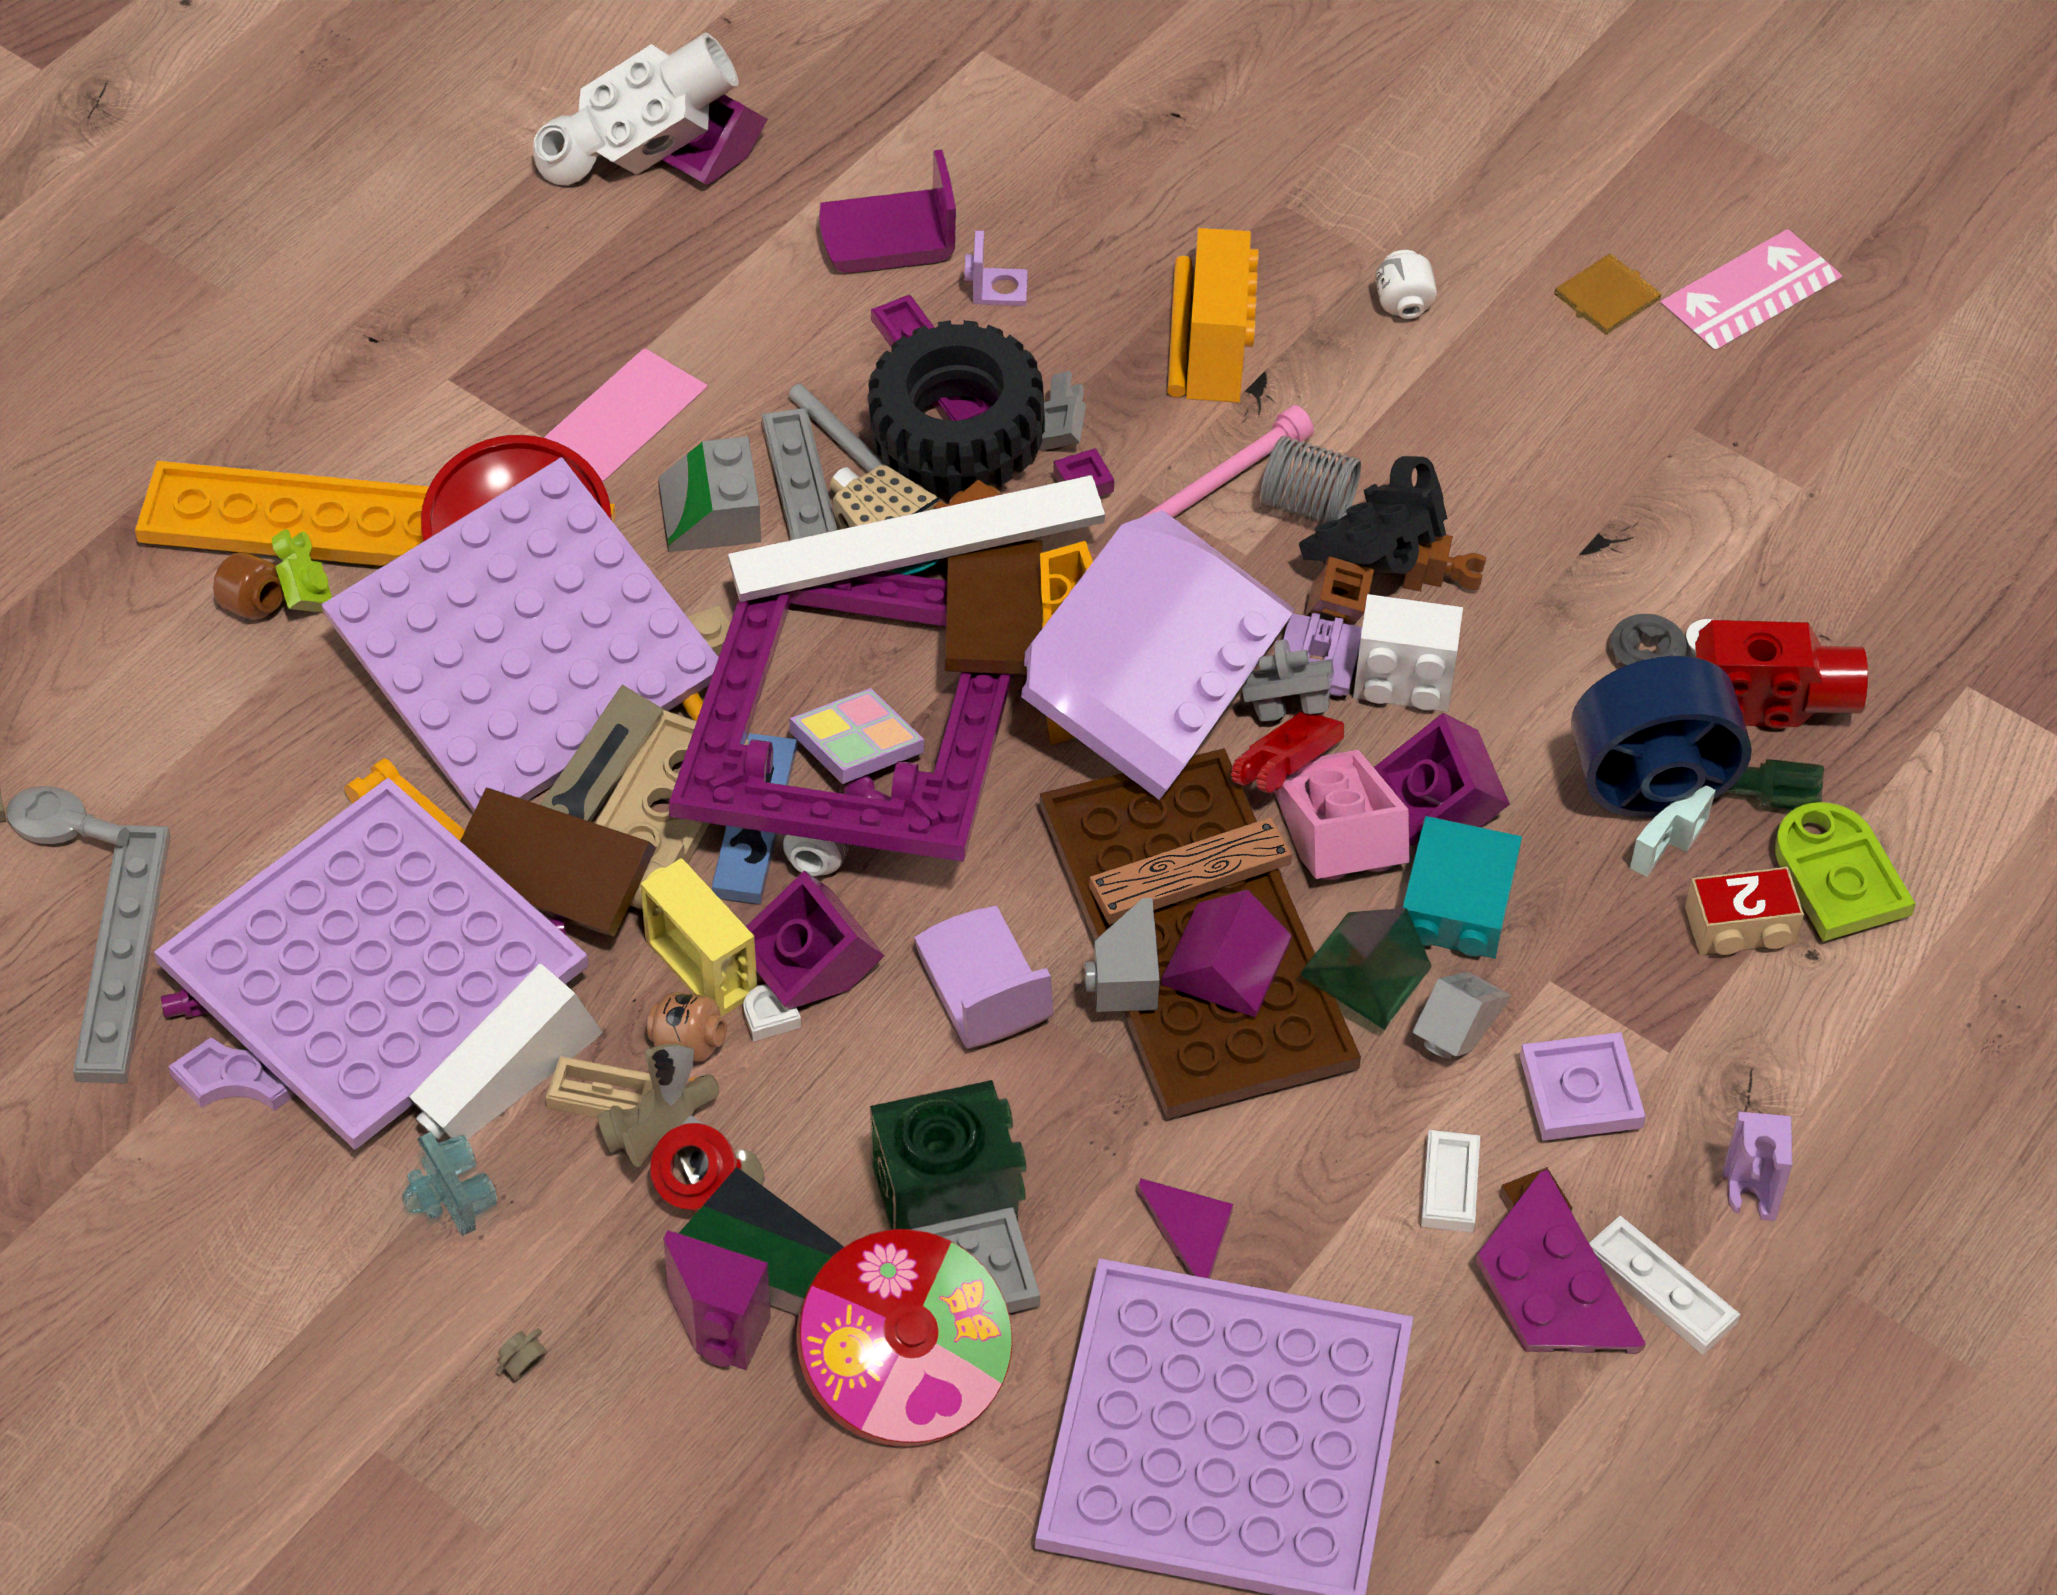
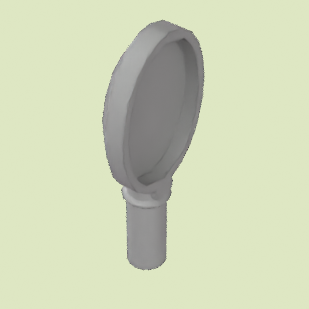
[6,786,129,847]

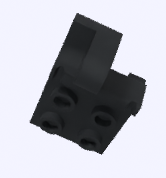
[1298,456,1448,574]

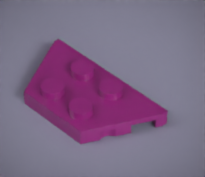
[1475,1169,1646,1354]

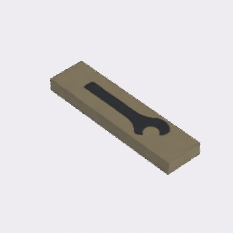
[540,684,664,822]

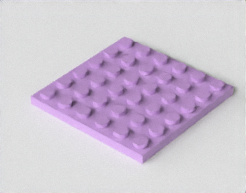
[321,457,719,813]
[154,778,589,1150]
[1035,1258,1413,1595]

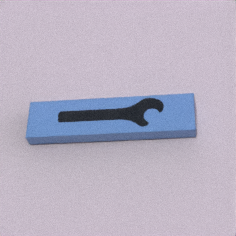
[712,733,797,904]

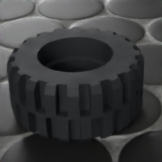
[868,320,1045,496]

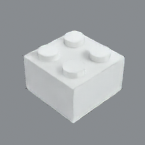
[1353,594,1463,712]

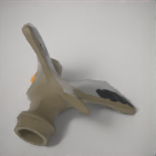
[598,1043,719,1184]

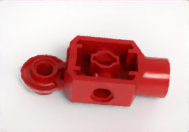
[1695,620,1868,728]

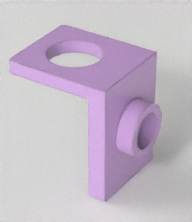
[965,231,1028,306]

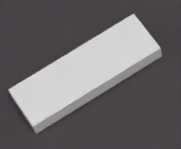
[1589,1215,1740,1355]

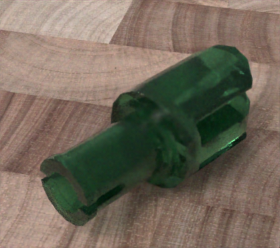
[1724,759,1824,810]

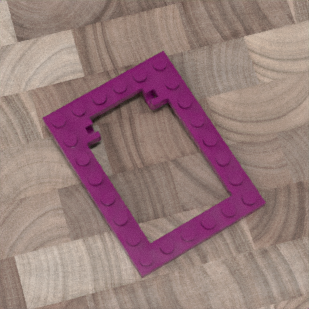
[669,571,1013,862]

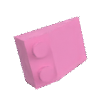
[1274,750,1409,880]

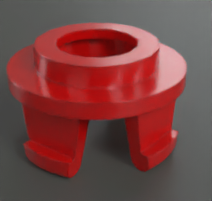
[650,1123,742,1212]

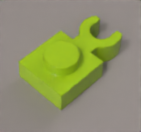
[272,529,333,613]

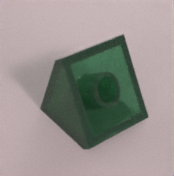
[1300,908,1432,1030]

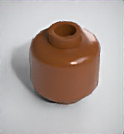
[213,552,284,620]

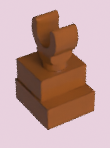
[1403,535,1486,592]

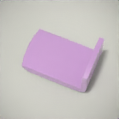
[914,906,1053,1049]

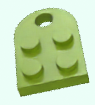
[1775,802,1916,942]

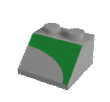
[658,436,761,552]

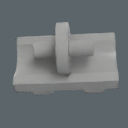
[1242,639,1334,722]

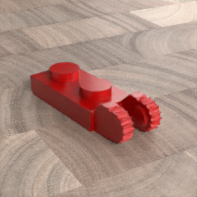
[1231,711,1344,794]

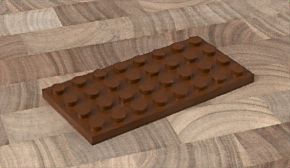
[1040,748,1361,1119]

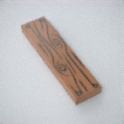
[1089,817,1292,925]

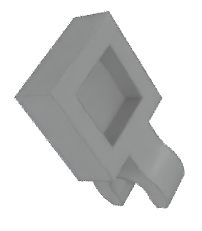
[1039,371,1086,451]

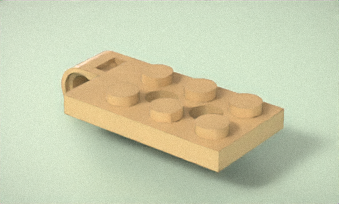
[596,710,749,910]

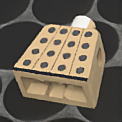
[830,466,940,530]

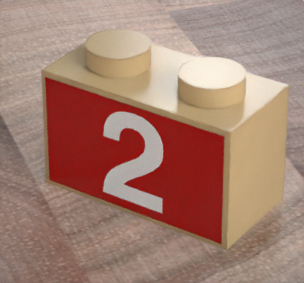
[1685,867,1804,955]

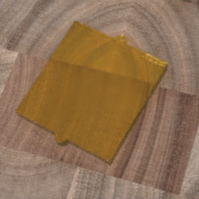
[1554,253,1662,335]

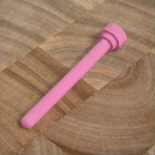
[1140,405,1314,518]

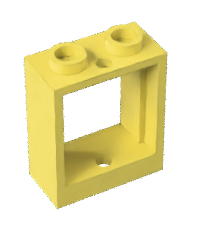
[640,858,757,1016]

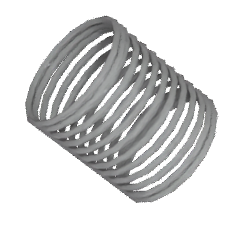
[1260,435,1361,523]

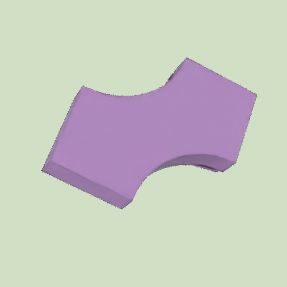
[168,1038,296,1111]

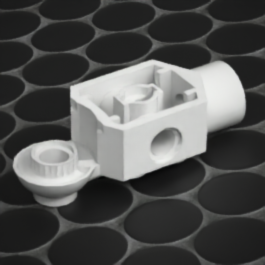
[533,33,738,185]

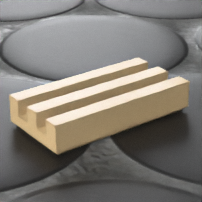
[546,1056,653,1118]

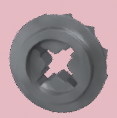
[1610,614,1687,665]

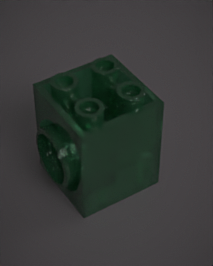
[870,1080,1027,1230]

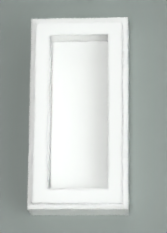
[1421,1130,1480,1233]

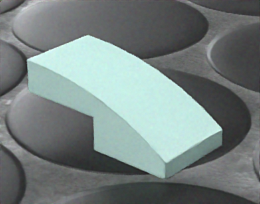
[1630,786,1715,877]

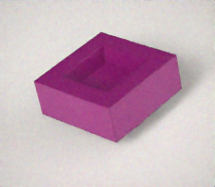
[1053,448,1115,497]

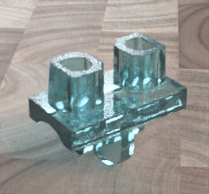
[402,1132,497,1236]

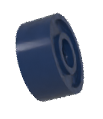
[1571,656,1752,818]

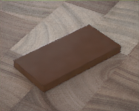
[945,540,1042,675]
[460,787,656,937]

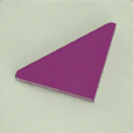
[1138,1178,1233,1279]

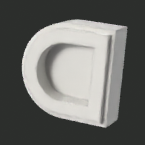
[743,984,801,1042]

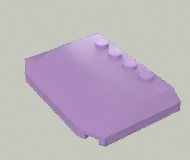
[1022,510,1295,800]

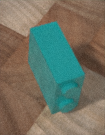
[1398,816,1522,959]

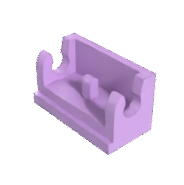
[1723,1112,1792,1221]

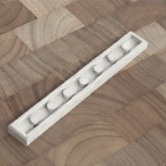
[728,475,1105,602]

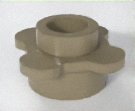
[496,1328,548,1381]

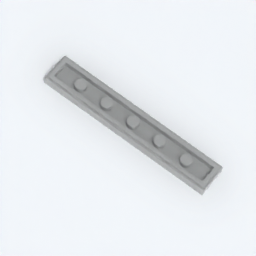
[73,825,171,1083]

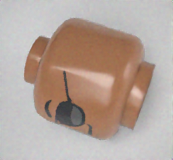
[647,992,727,1062]

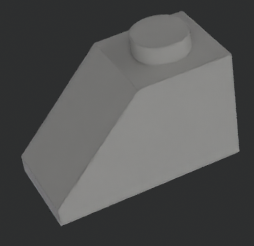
[1084,898,1159,1012]
[1412,971,1511,1059]

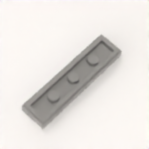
[762,408,837,540]

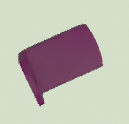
[819,149,956,273]

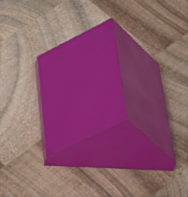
[1161,890,1292,1017]

